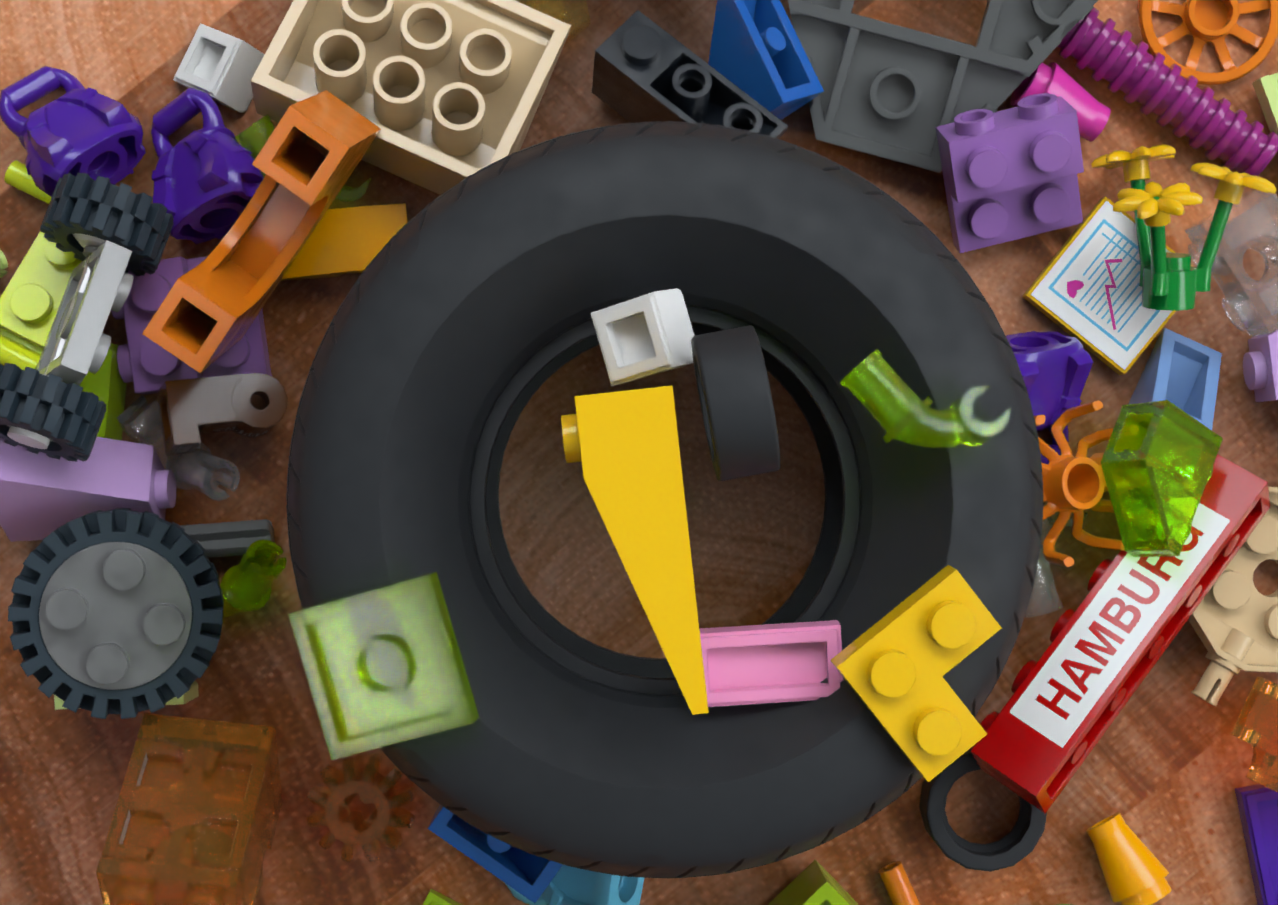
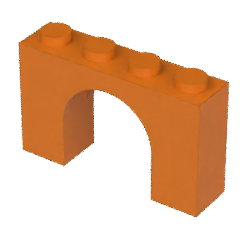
[142,90,381,373]

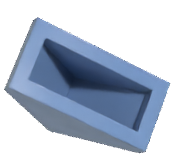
[1123,328,1222,443]

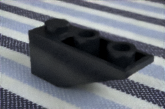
[592,10,788,139]

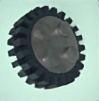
[8,508,224,719]

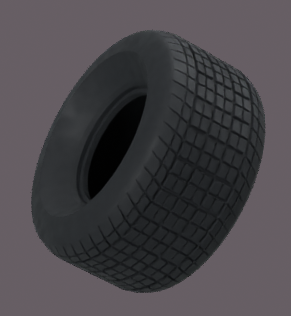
[286,121,1043,879]

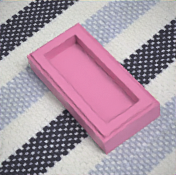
[699,620,843,707]

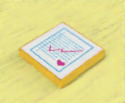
[1022,196,1193,376]

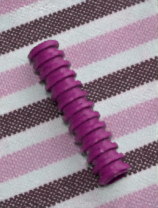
[1058,7,1278,176]

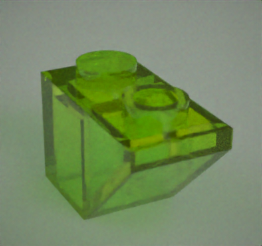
[1101,400,1223,557]

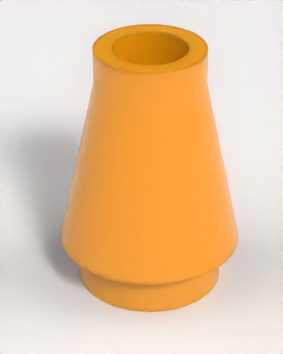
[1086,812,1172,905]

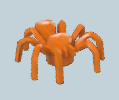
[1034,400,1150,568]

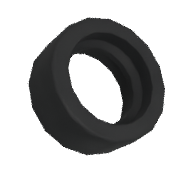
[691,325,780,481]
[919,745,1047,872]

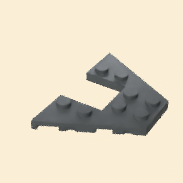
[788,0,1098,173]

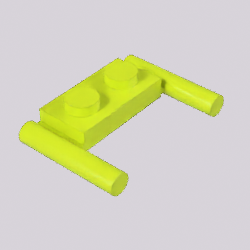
[0,160,82,370]

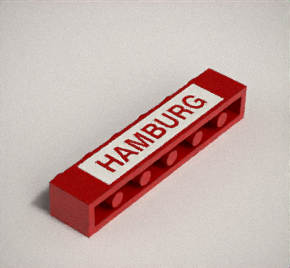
[971,444,1270,814]

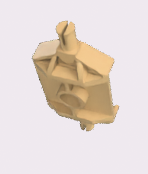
[1188,486,1278,707]

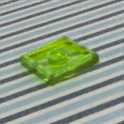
[288,571,480,760]

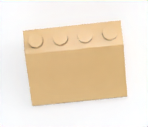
[251,0,571,195]

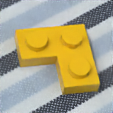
[830,565,1002,782]

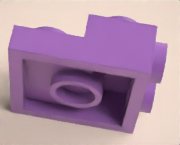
[936,93,1084,253]
[111,256,272,395]

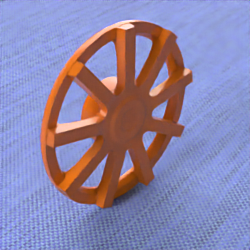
[1137,0,1278,85]

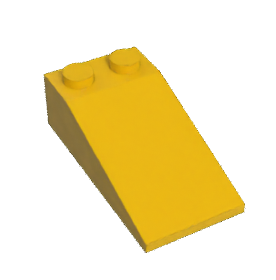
[561,385,709,715]

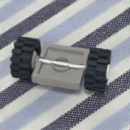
[0,173,174,462]

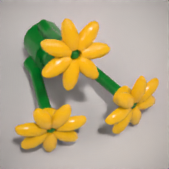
[1091,145,1276,311]

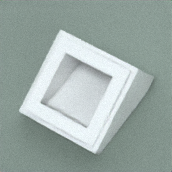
[173,23,264,113]
[590,288,695,386]

